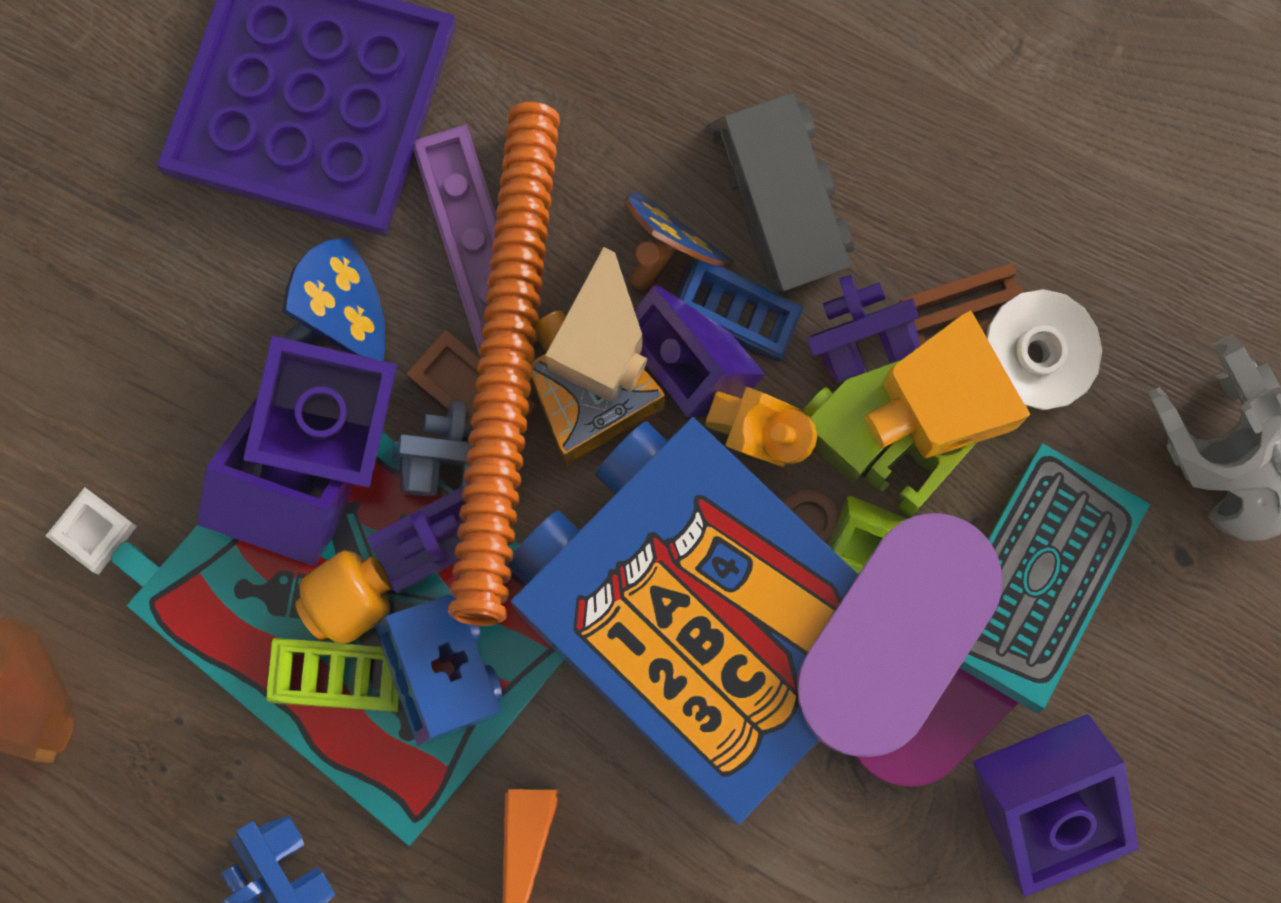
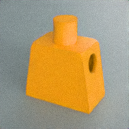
[864,310,1031,458]

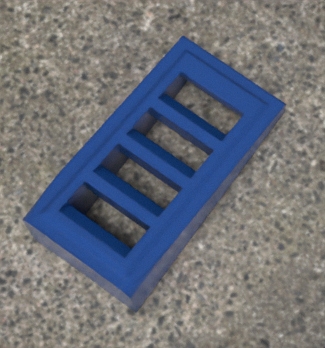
[673,258,804,362]

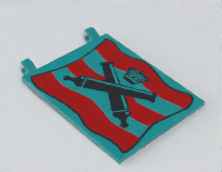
[111,432,564,846]

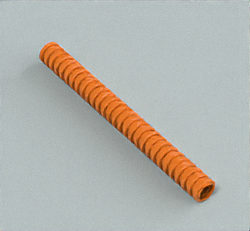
[448,102,560,626]

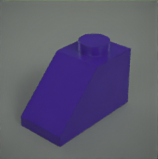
[634,286,765,417]

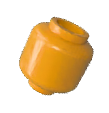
[296,550,393,644]

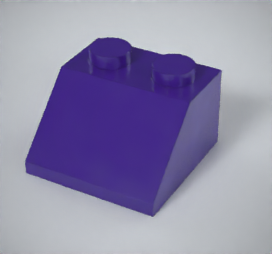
[243,336,397,488]
[197,399,354,567]
[972,714,1139,897]

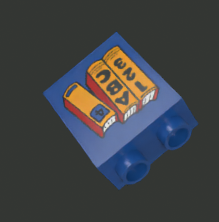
[506,417,858,825]

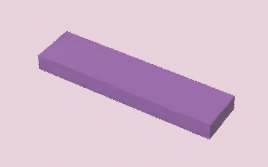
[413,124,538,358]

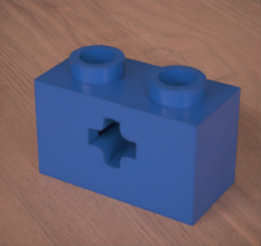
[375,594,502,746]

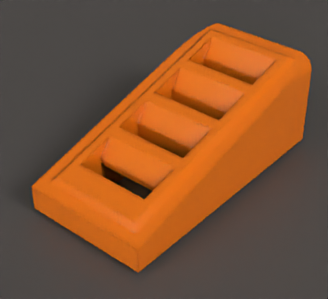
[502,789,559,903]

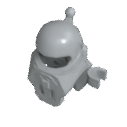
[1148,334,1281,542]

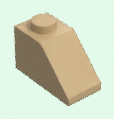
[545,247,647,404]

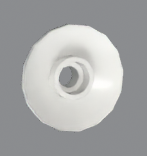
[986,289,1102,410]

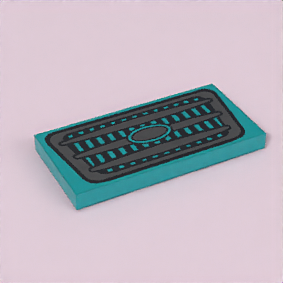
[960,443,1150,714]

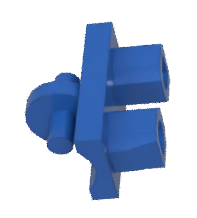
[221,816,335,903]

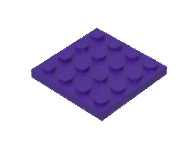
[157,0,456,236]

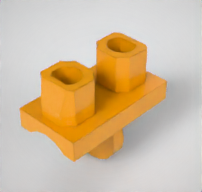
[705,387,817,467]

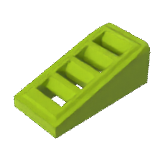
[267,638,400,712]

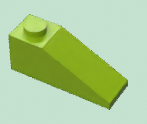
[802,360,901,484]

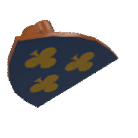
[625,192,734,293]

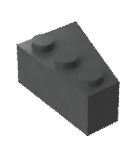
[707,92,854,291]

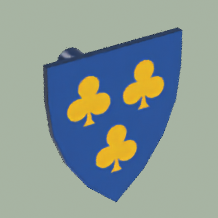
[282,238,385,361]

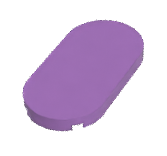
[797,513,1002,757]

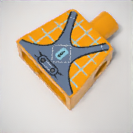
[530,310,665,467]

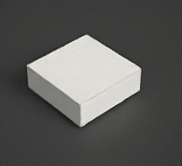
[46,487,137,575]

